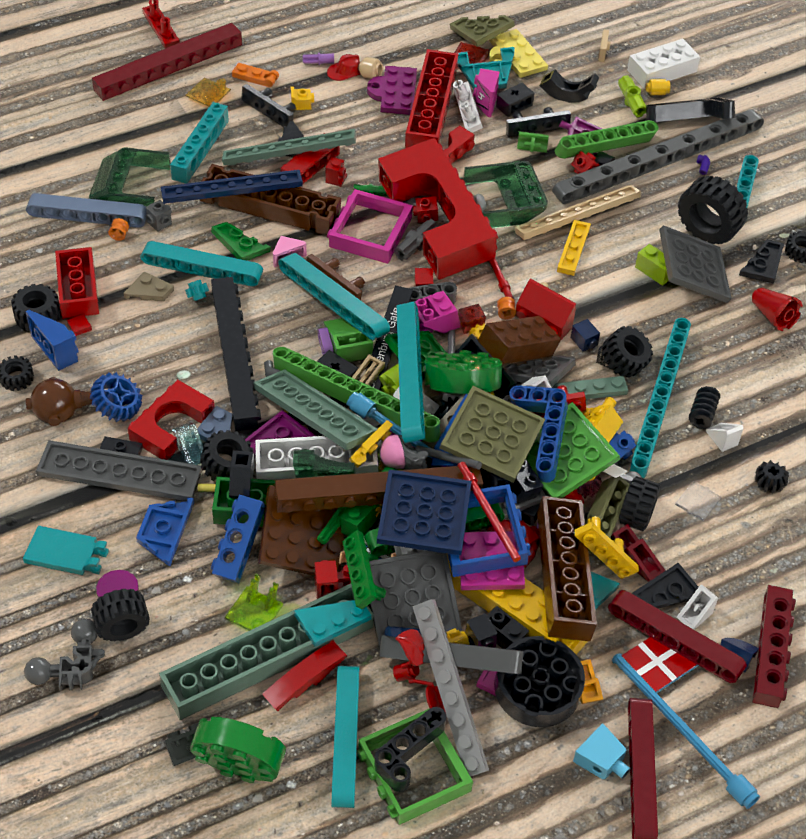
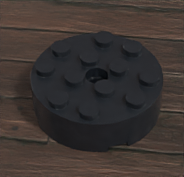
[494,636,585,727]

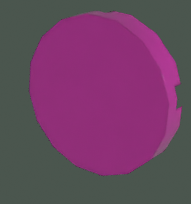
[96,569,139,598]

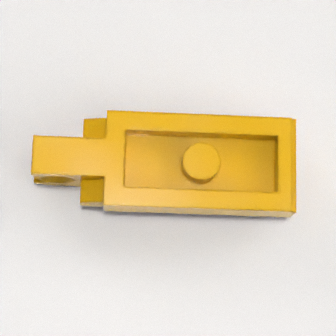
[349,420,393,468]

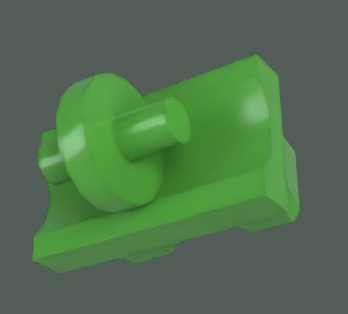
[517,132,549,153]

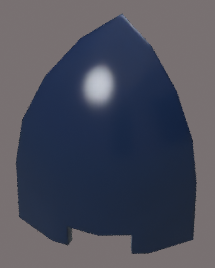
[721,638,759,673]

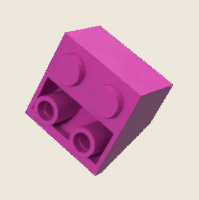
[415,291,460,334]

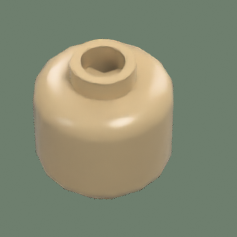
[358,57,383,79]

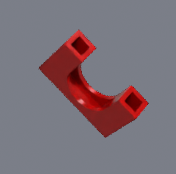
[128,380,215,460]

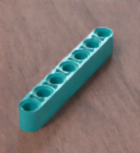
[140,241,264,287]
[331,666,360,808]

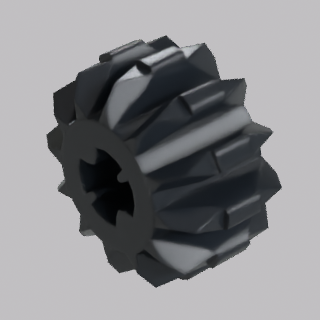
[755,460,789,494]

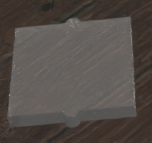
[675,481,721,521]

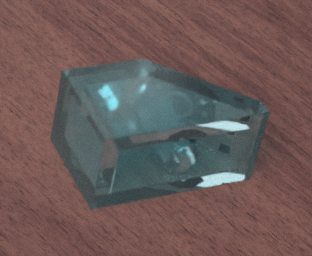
[172,422,203,465]

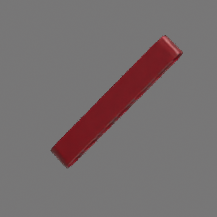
[608,590,747,683]
[628,698,658,839]

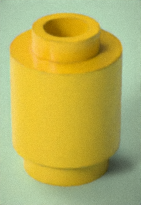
[646,79,670,96]

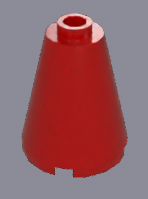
[752,288,803,331]

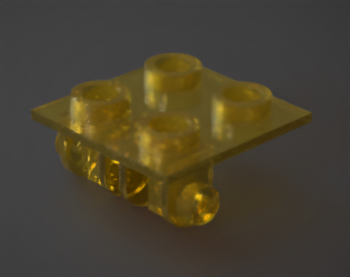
[185,77,231,107]

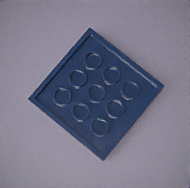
[377,469,471,555]

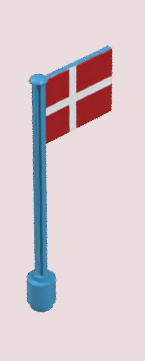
[612,637,760,809]

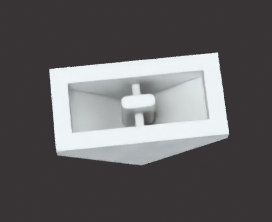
[706,423,743,452]
[676,585,718,630]

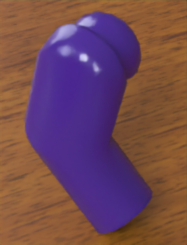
[696,154,710,175]

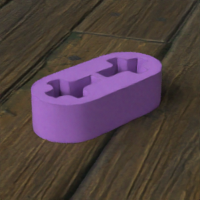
[317,328,333,355]

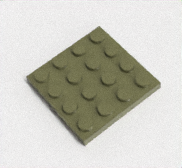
[440,386,545,483]

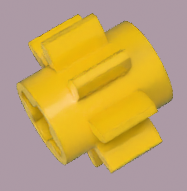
[446,628,469,645]

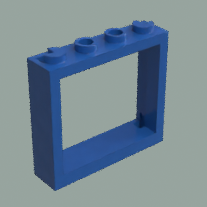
[447,484,531,577]

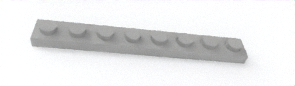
[412,599,489,777]

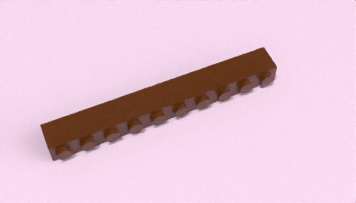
[274,466,483,513]

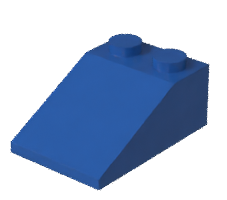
[26,310,79,371]

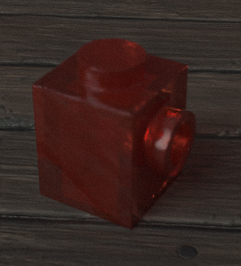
[458,304,486,334]

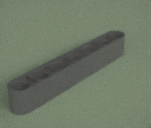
[379,635,523,674]

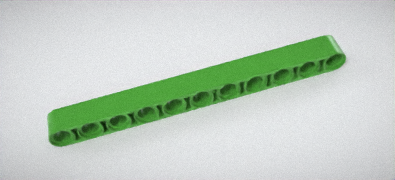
[272,347,441,442]

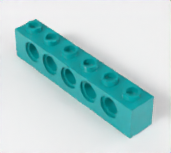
[170,102,229,184]

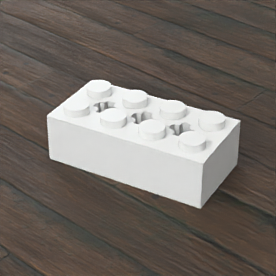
[627,39,700,89]

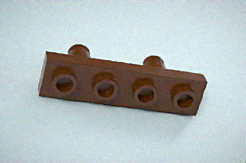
[306,254,365,300]

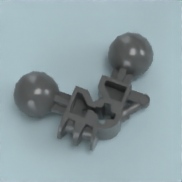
[24,618,105,691]

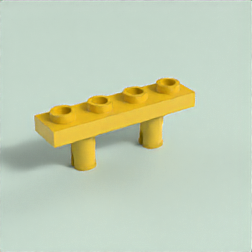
[575,516,639,579]

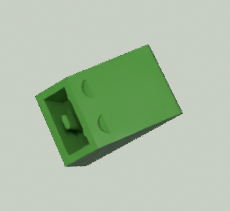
[324,318,373,362]

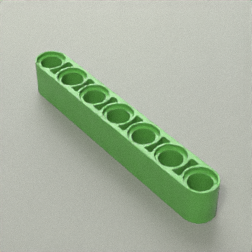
[555,120,659,159]

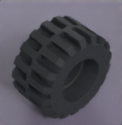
[11,284,61,332]
[601,326,653,378]
[200,430,253,482]
[619,476,660,531]
[91,589,150,642]

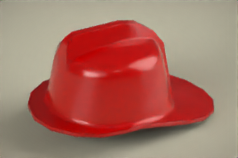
[327,54,361,81]

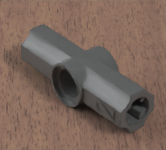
[394,219,439,261]

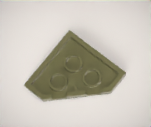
[450,15,515,47]

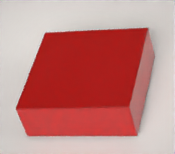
[67,314,92,336]

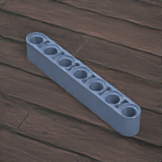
[26,193,147,228]

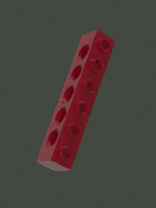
[752,585,796,708]

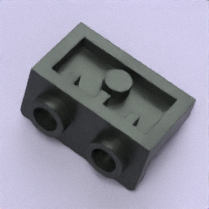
[163,723,198,766]

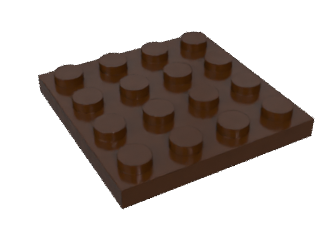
[258,485,344,576]

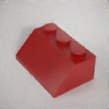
[515,278,576,340]

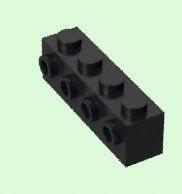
[508,460,544,503]

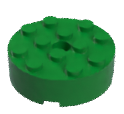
[424,350,502,394]
[190,717,286,783]

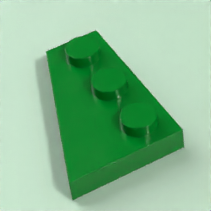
[211,222,271,261]

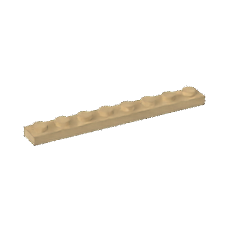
[515,185,641,240]

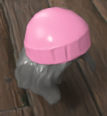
[380,435,428,470]

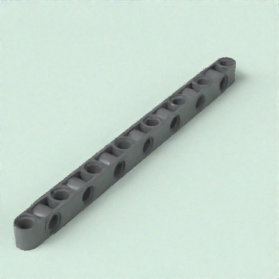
[552,109,764,204]

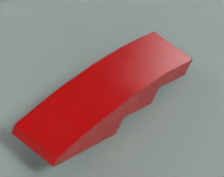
[262,640,347,711]

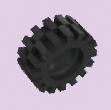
[785,231,806,263]
[0,355,34,391]

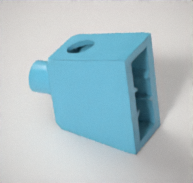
[573,723,631,779]

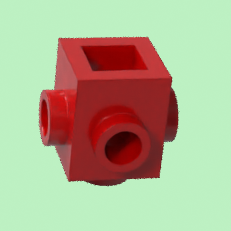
[571,151,601,174]
[413,196,439,223]

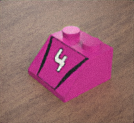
[473,69,500,118]

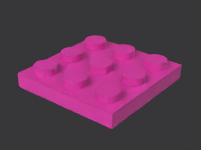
[459,531,525,590]

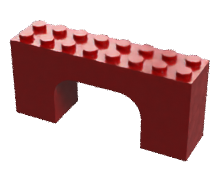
[378,138,498,280]

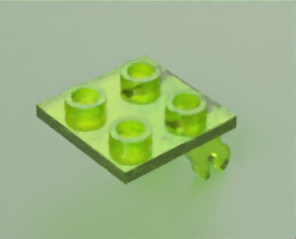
[225,573,283,631]

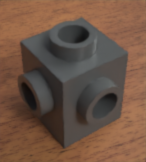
[146,200,172,232]

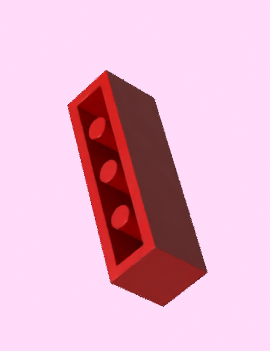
[280,133,340,184]

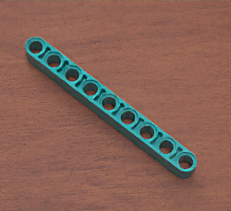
[278,253,390,340]

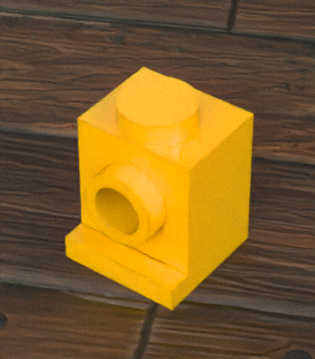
[291,87,314,110]

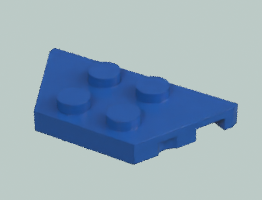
[136,498,194,566]

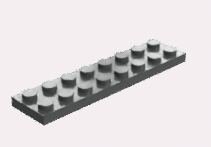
[36,440,202,501]

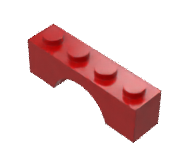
[443,125,475,164]

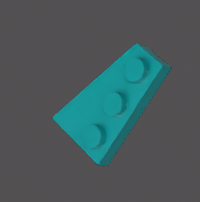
[294,600,372,647]

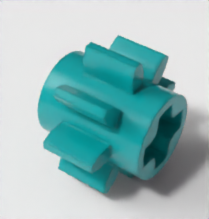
[185,279,209,301]

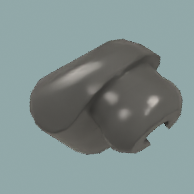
[264,360,280,377]

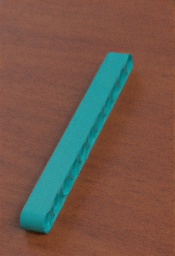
[396,301,425,443]
[629,318,691,478]

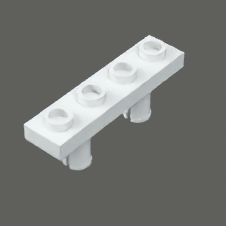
[453,80,483,133]

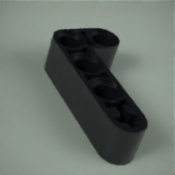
[374,707,446,792]

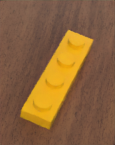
[557,220,591,276]

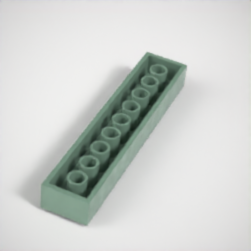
[159,584,374,720]

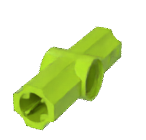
[618,75,646,117]

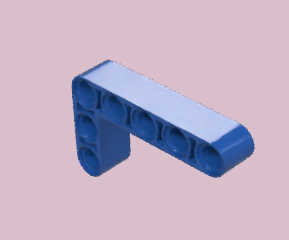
[509,385,568,483]

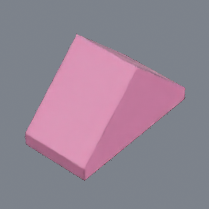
[273,236,307,267]

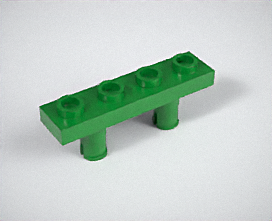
[342,530,386,609]

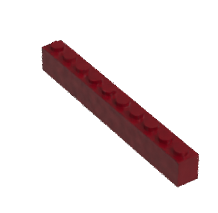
[92,22,242,101]

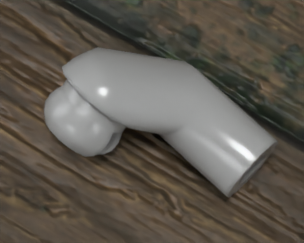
[474,194,487,213]

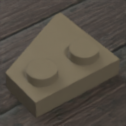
[124,272,174,302]

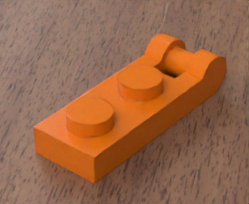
[232,62,279,87]

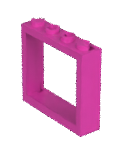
[327,189,413,264]

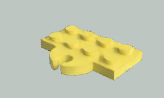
[489,29,548,78]

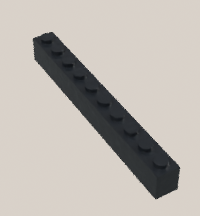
[211,277,261,431]

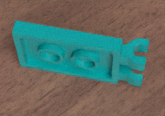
[23,525,109,575]

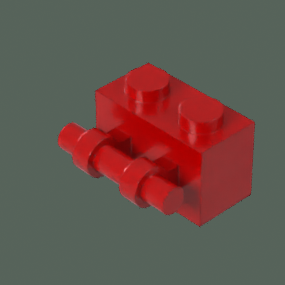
[315,560,351,599]

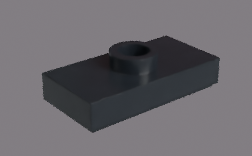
[100,436,143,455]

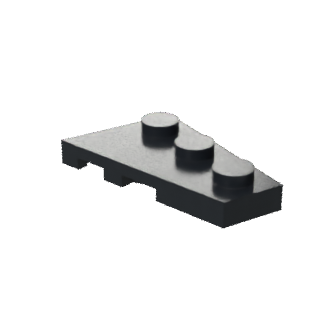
[739,239,784,284]
[632,563,699,609]

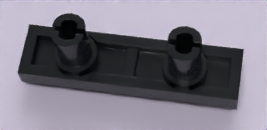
[241,84,296,127]
[506,107,571,137]

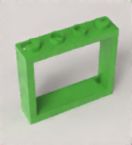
[357,708,473,825]

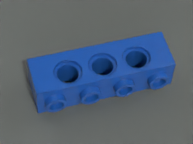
[211,494,265,584]

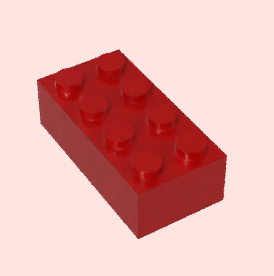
[55,247,100,319]

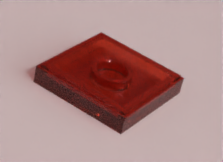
[454,42,490,64]

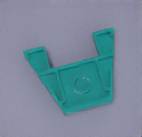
[458,47,515,89]

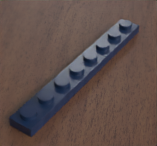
[161,169,303,204]

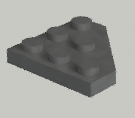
[504,355,576,387]

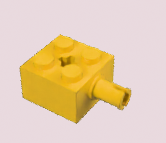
[582,397,623,443]

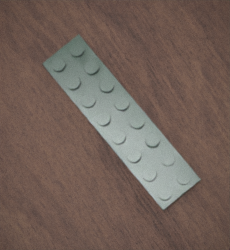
[253,369,377,451]

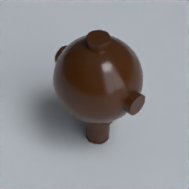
[26,377,92,426]

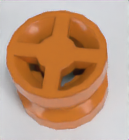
[108,218,129,241]
[497,297,516,320]

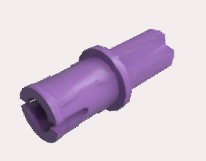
[302,52,334,65]

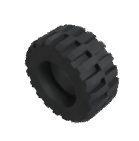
[678,176,748,244]

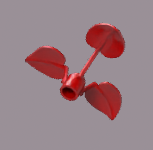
[393,629,445,711]

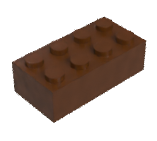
[478,316,561,365]

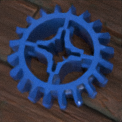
[90,372,143,422]

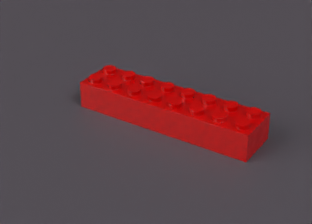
[405,49,459,148]

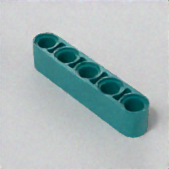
[737,155,759,208]

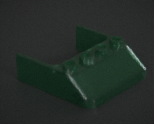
[89,147,171,207]
[463,161,548,228]

